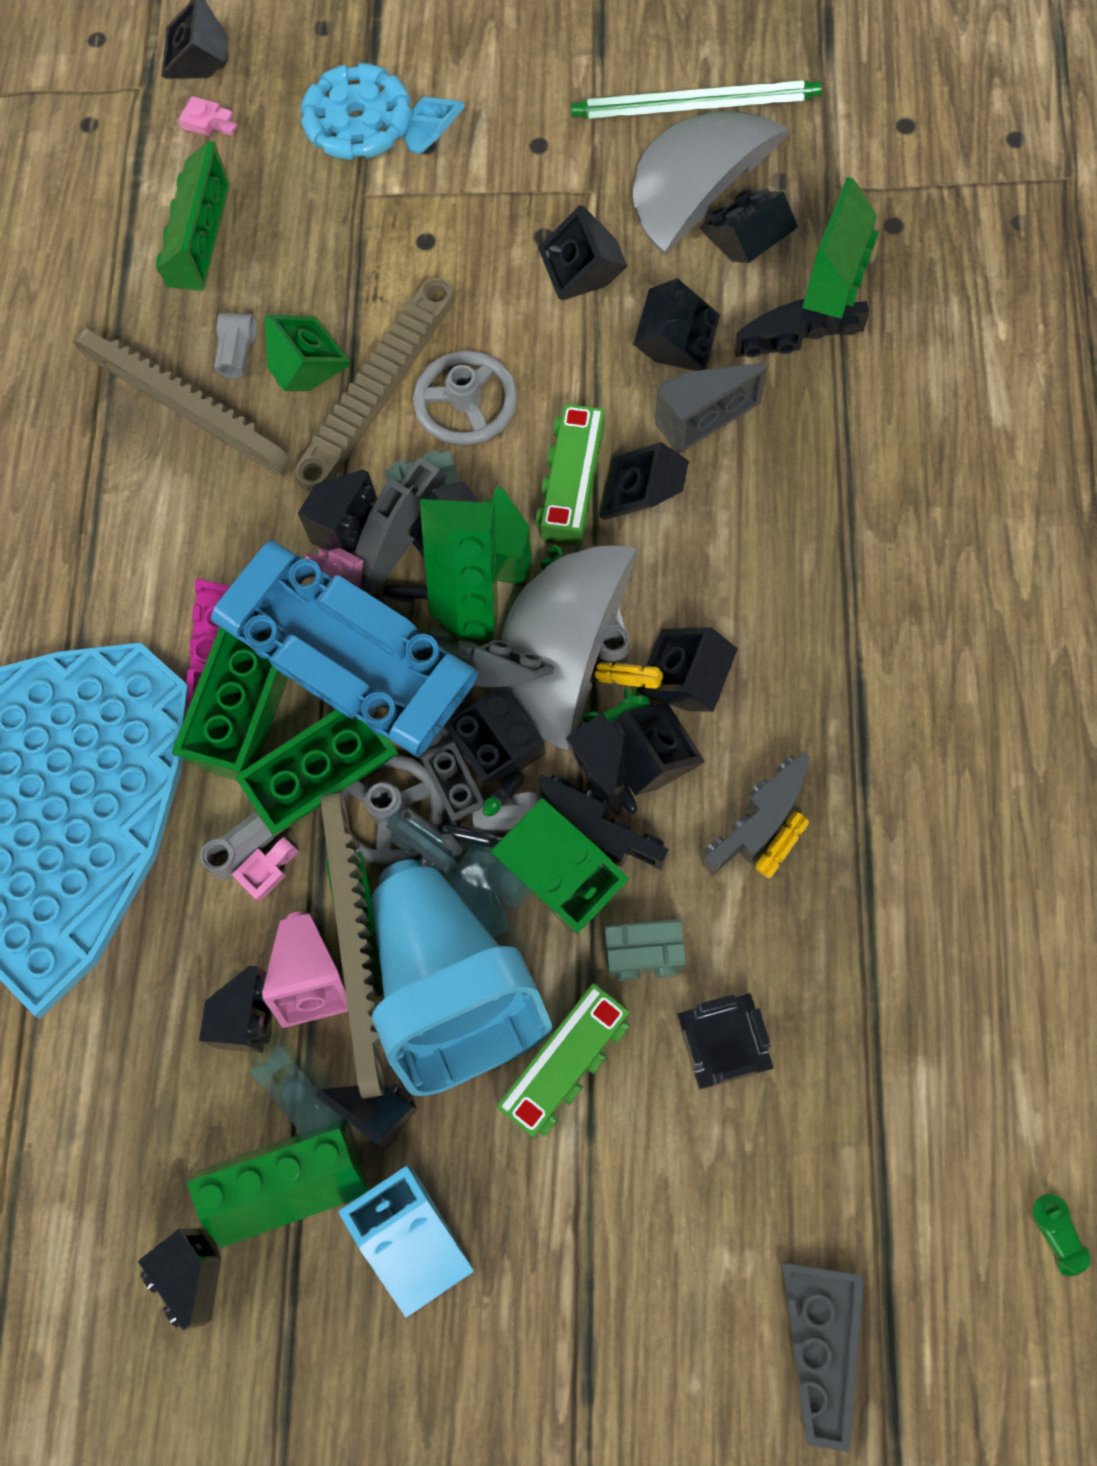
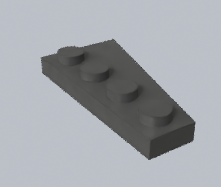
[782,1263,864,1452]

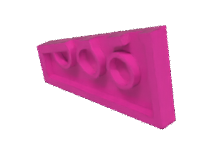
[186,578,231,713]

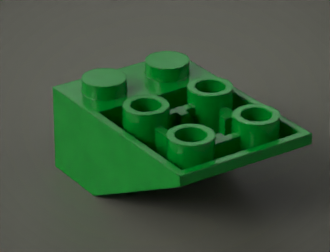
[490,798,629,934]

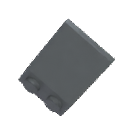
[655,363,767,453]

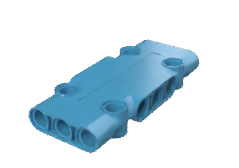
[211,540,478,757]

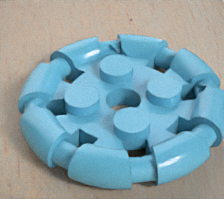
[300,63,412,160]

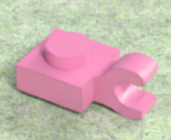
[178,96,238,136]
[306,548,363,589]
[232,837,299,902]

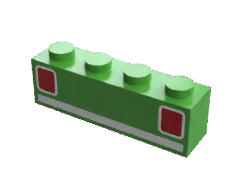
[536,403,605,546]
[496,983,631,1139]

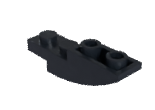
[734,298,869,358]
[538,774,669,870]

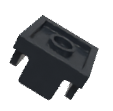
[677,993,774,1090]

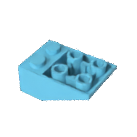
[338,1166,474,1318]

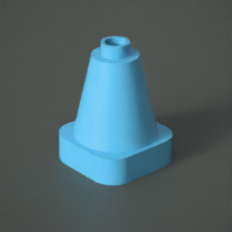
[371,860,552,1096]

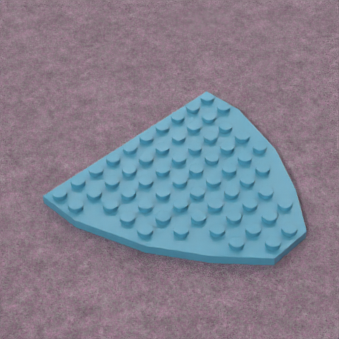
[0,642,188,1019]

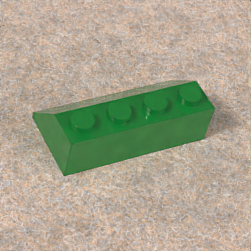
[156,141,230,291]
[803,177,879,319]
[420,499,499,641]
[172,627,288,781]
[234,710,398,837]
[187,1119,370,1248]

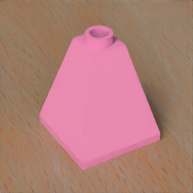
[262,911,348,1028]

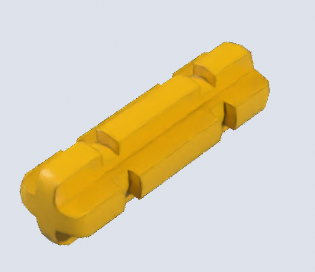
[595,661,663,689]
[755,811,809,878]

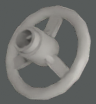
[412,350,518,446]
[341,755,445,866]

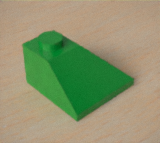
[264,314,351,392]

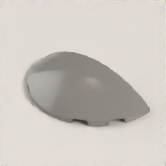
[633,111,790,255]
[501,545,638,752]

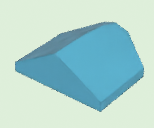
[403,96,465,155]

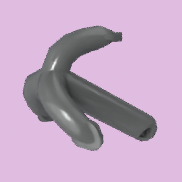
[399,808,464,868]

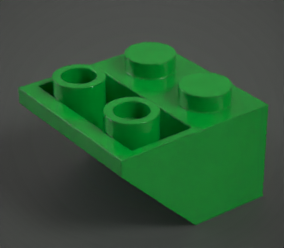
[486,486,533,586]

